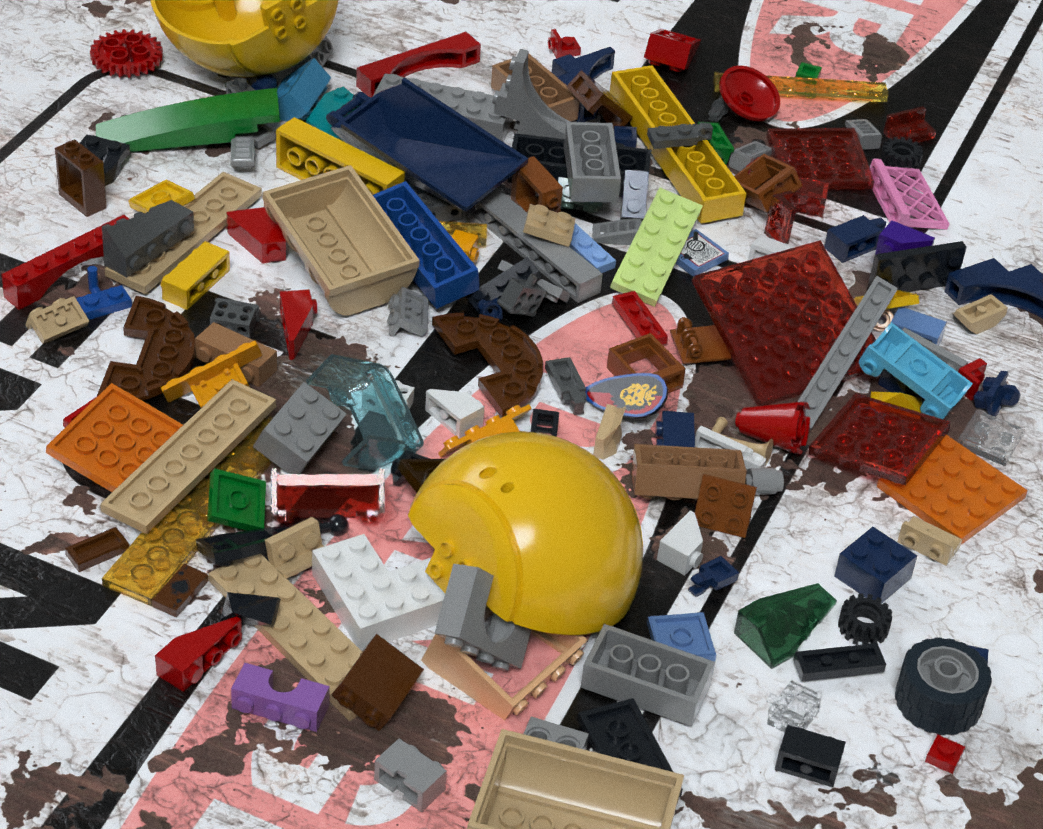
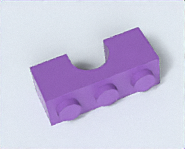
[231,663,330,732]

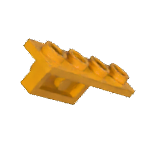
[161,340,262,408]
[438,404,532,457]

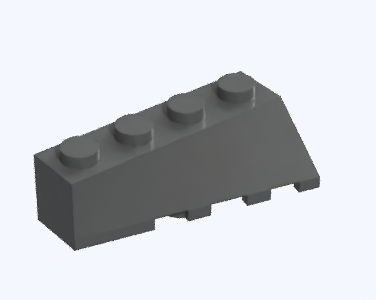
[102,200,194,278]

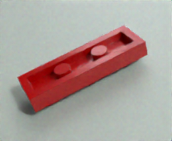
[612,291,668,345]

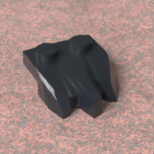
[80,134,130,186]

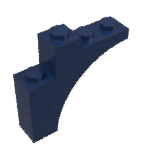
[551,47,615,122]
[944,258,1043,319]

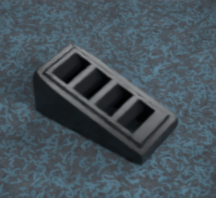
[530,409,559,437]

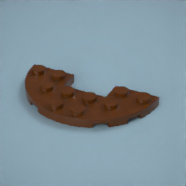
[97,296,195,401]
[432,313,543,418]

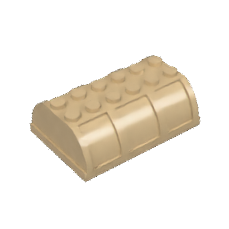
[262,165,420,316]
[467,729,684,829]

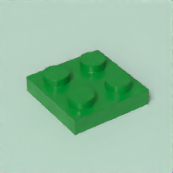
[207,468,266,530]

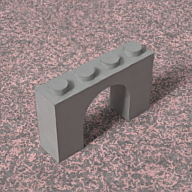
[435,564,531,671]

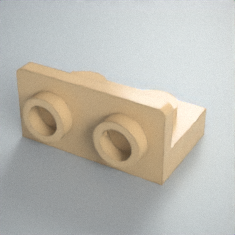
[26,296,89,344]
[897,516,962,566]
[265,517,324,579]

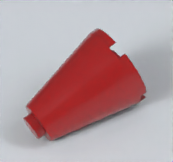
[735,402,810,454]

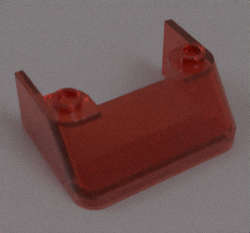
[271,468,385,523]

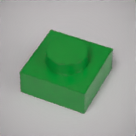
[795,62,822,85]

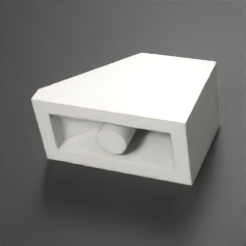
[425,389,485,439]
[657,511,703,576]

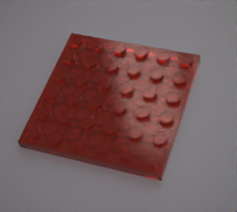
[692,240,876,406]

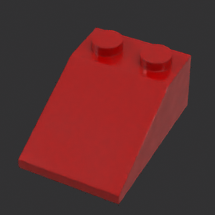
[644,28,701,72]

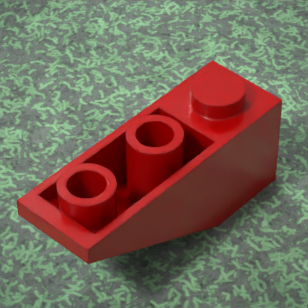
[155,616,242,692]

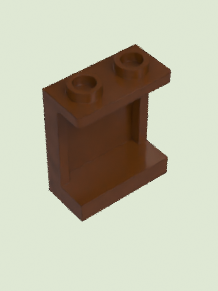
[566,70,633,130]
[331,633,424,731]

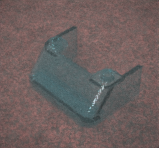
[306,354,424,470]

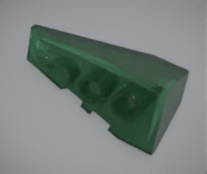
[734,583,837,669]

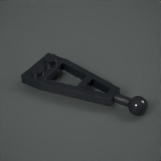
[196,514,349,566]

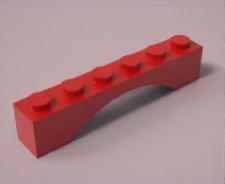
[356,32,481,98]
[1,215,129,310]

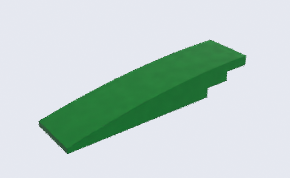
[96,88,280,152]

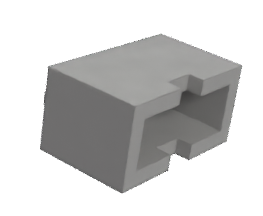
[374,739,447,812]

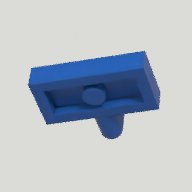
[76,266,132,320]

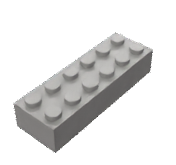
[373,74,513,142]

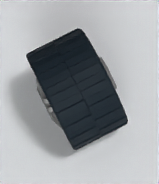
[895,637,992,735]

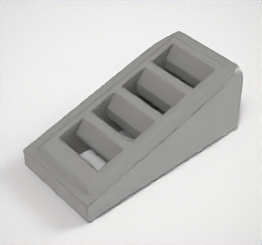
[845,119,882,150]
[230,136,255,167]
[729,141,774,171]
[592,218,641,245]

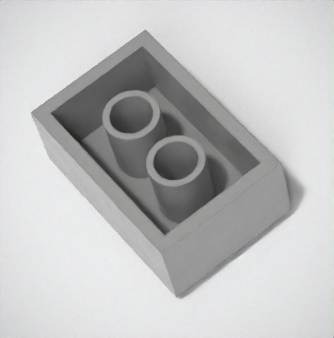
[253,382,347,479]

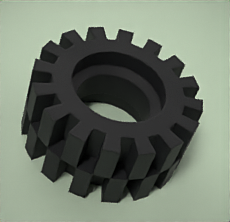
[880,137,923,169]
[838,593,893,645]

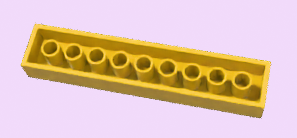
[610,65,746,224]

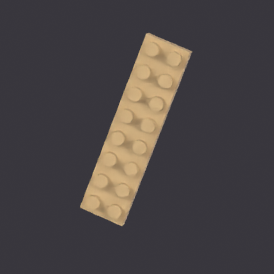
[105,172,262,294]
[100,379,276,534]
[208,554,362,721]

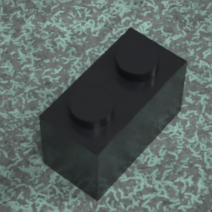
[774,724,846,788]

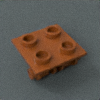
[670,317,732,364]
[695,474,757,538]

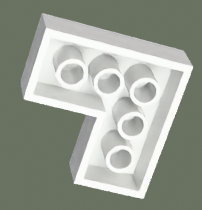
[312,534,445,651]

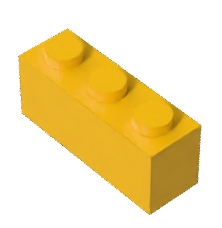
[161,241,230,310]

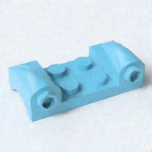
[859,322,973,423]

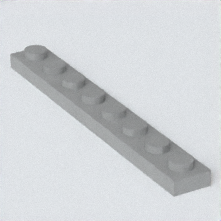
[798,276,898,432]

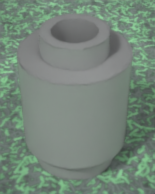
[745,468,784,495]

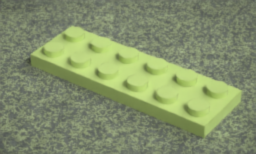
[610,187,703,307]

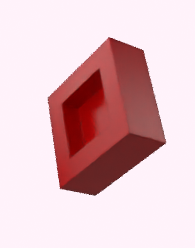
[925,734,965,774]

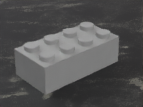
[564,122,621,203]
[581,624,715,726]

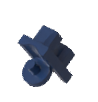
[974,371,1021,418]

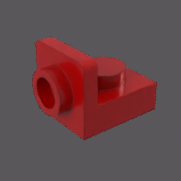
[548,29,581,58]
[958,358,987,401]

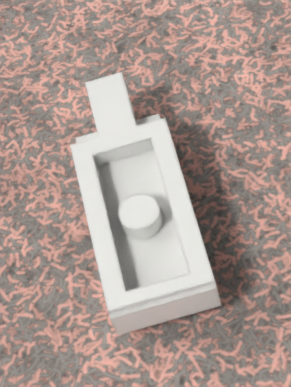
[695,426,766,471]

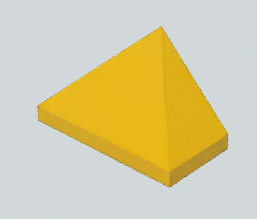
[870,391,922,419]

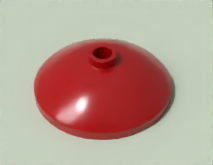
[719,66,780,121]

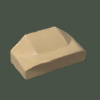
[952,294,1008,334]
[593,404,626,460]

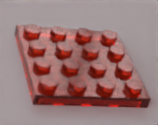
[766,128,874,190]
[809,393,950,486]

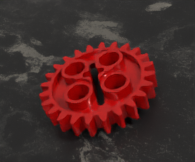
[90,29,163,78]

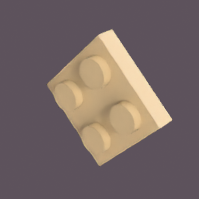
[523,204,576,247]

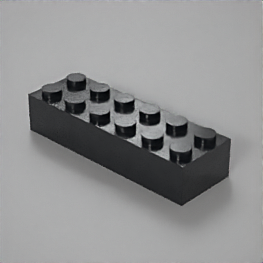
[507,133,652,196]

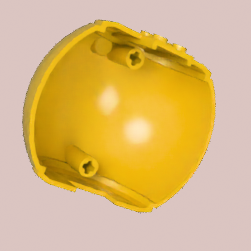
[150,0,339,78]
[408,431,643,635]

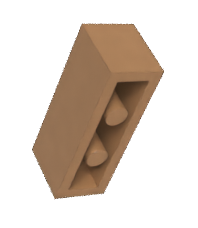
[195,322,277,387]

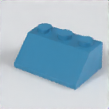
[277,58,331,122]

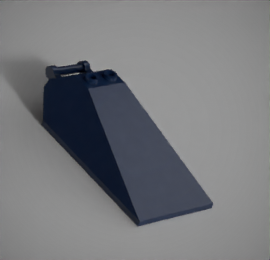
[326,77,528,212]

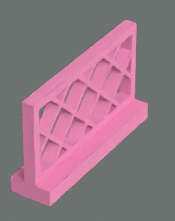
[866,159,950,230]

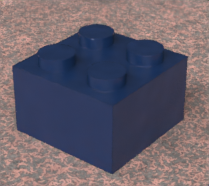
[834,526,918,604]

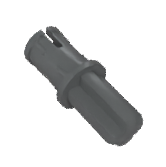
[708,95,729,122]

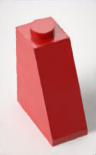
[226,207,286,263]

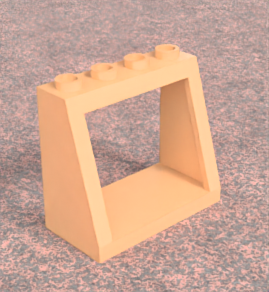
[421,605,588,721]

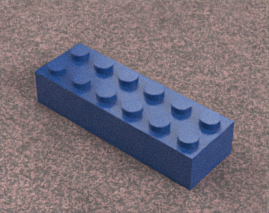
[373,181,479,309]

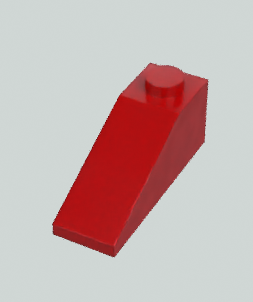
[280,289,317,360]

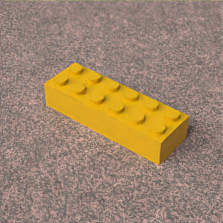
[276,117,405,195]

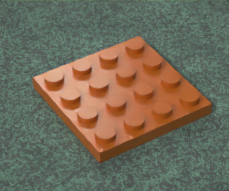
[46,383,183,492]
[877,434,1028,545]

